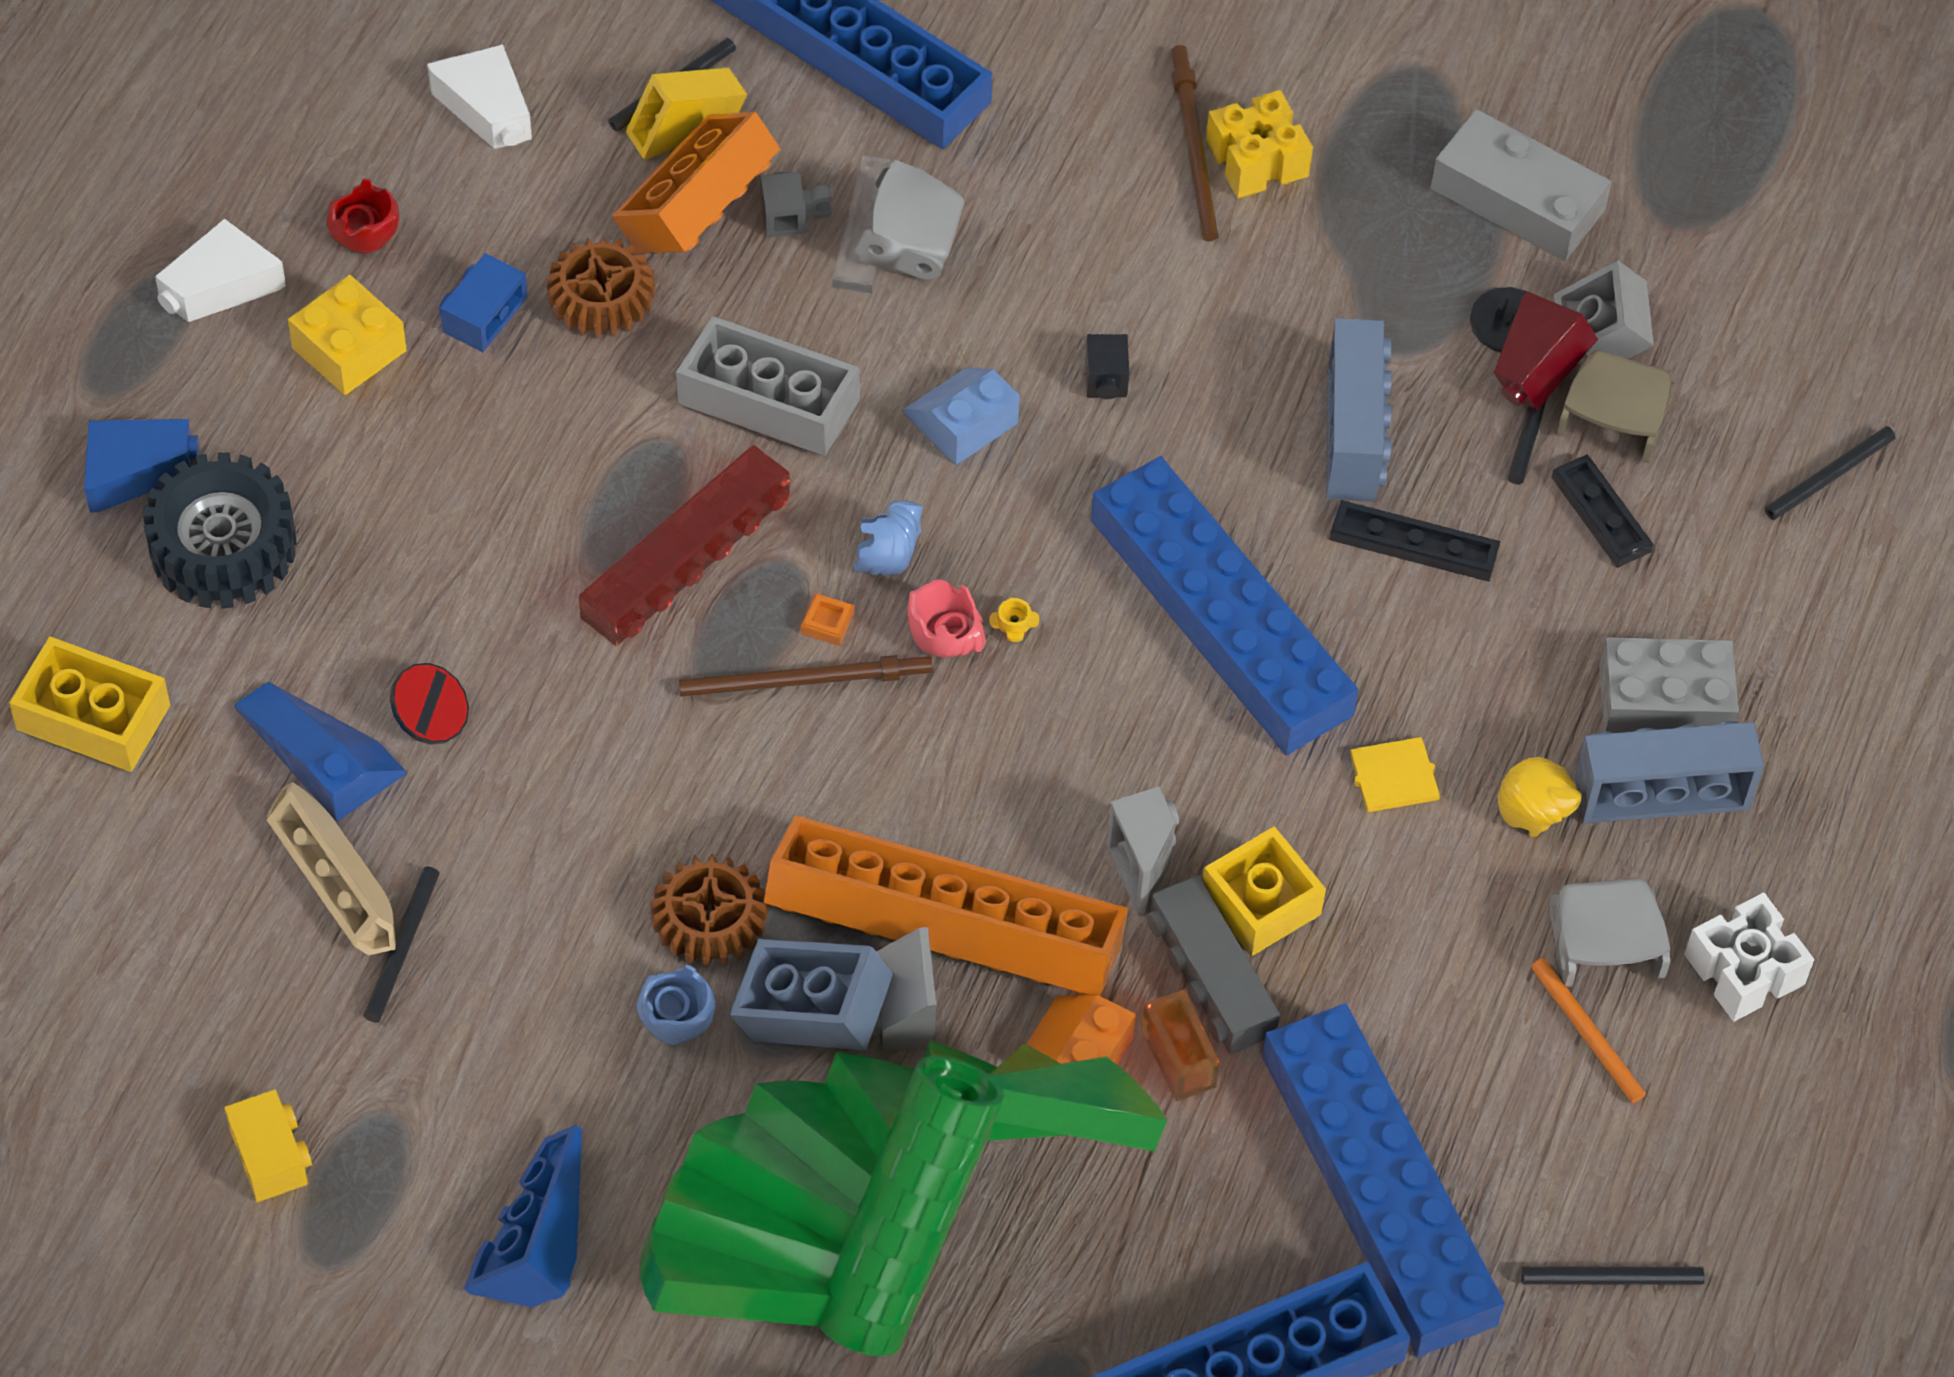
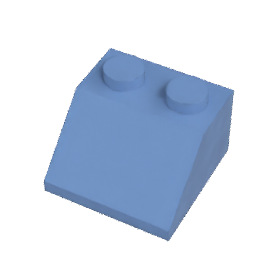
[904,367,1020,465]

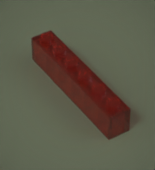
[579,444,790,647]

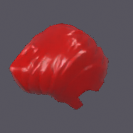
[326,178,400,254]

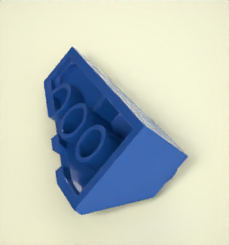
[234,682,406,822]
[464,1125,582,1308]

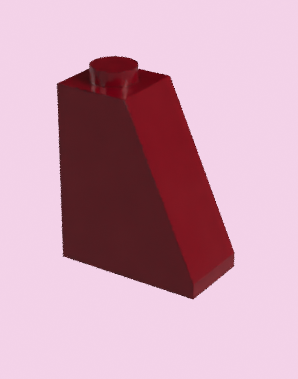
[1494,291,1598,410]

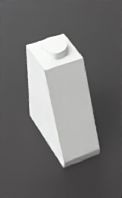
[427,45,532,149]
[155,219,286,322]

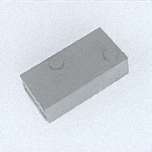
[1430,109,1612,262]
[676,316,860,456]

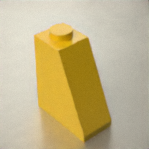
[626,68,748,159]

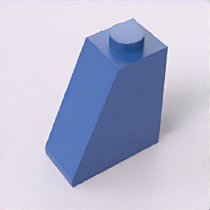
[84,419,200,513]

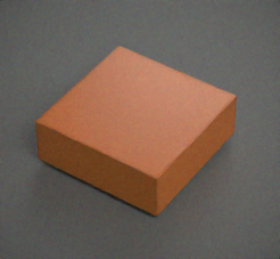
[801,593,855,646]

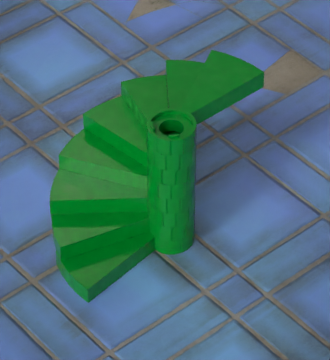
[639,1040,1168,1356]

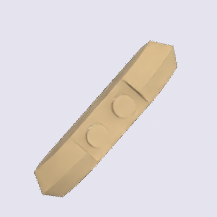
[266,782,396,955]

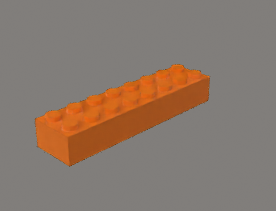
[764,815,1129,996]

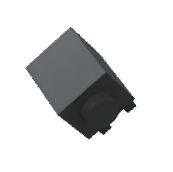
[760,171,831,237]

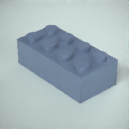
[1326,318,1391,502]
[1574,721,1764,824]

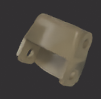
[1557,350,1675,463]

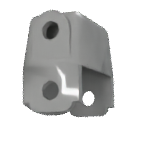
[855,160,964,279]
[1550,878,1670,987]

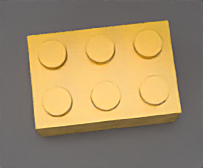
[9,636,171,773]

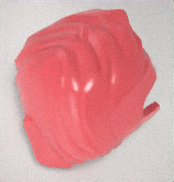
[907,580,986,658]

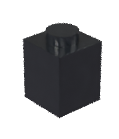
[1085,334,1129,399]

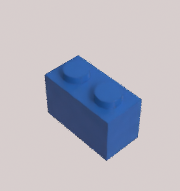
[439,253,528,353]

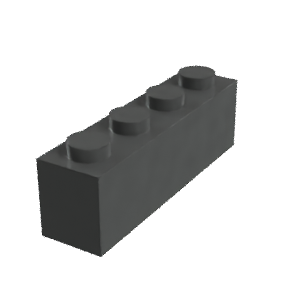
[1147,875,1280,1055]

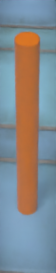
[1531,958,1646,1103]

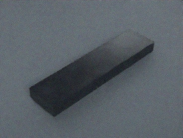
[1330,500,1501,582]

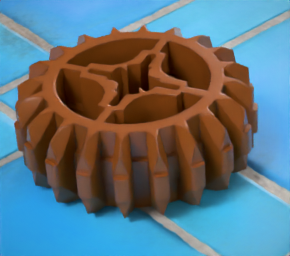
[546,236,655,338]
[650,853,768,969]

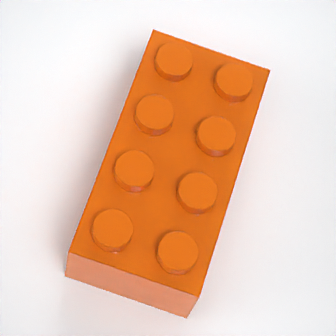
[611,111,780,254]

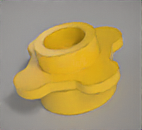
[989,598,1039,642]

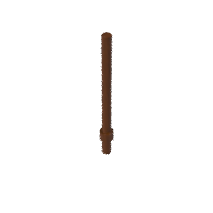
[1171,45,1218,241]
[679,655,933,697]

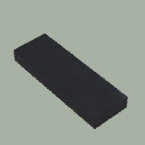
[1551,454,1654,568]

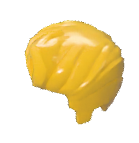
[1497,757,1582,837]

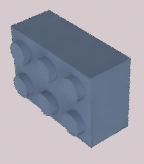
[730,939,894,1050]

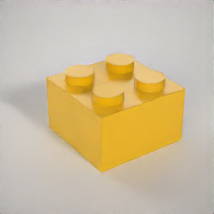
[288,275,407,396]
[1202,826,1326,957]

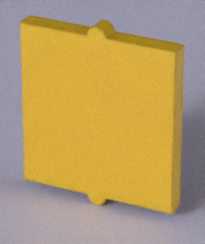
[1349,737,1440,813]

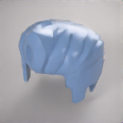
[853,500,923,576]
[636,965,716,1045]

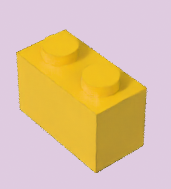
[224,1089,312,1202]

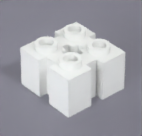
[1684,893,1814,1022]

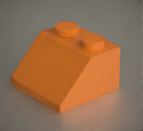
[1026,995,1136,1065]

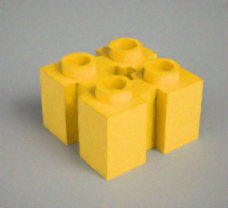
[1206,90,1313,199]

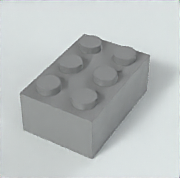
[1599,637,1739,733]

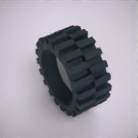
[143,452,297,609]

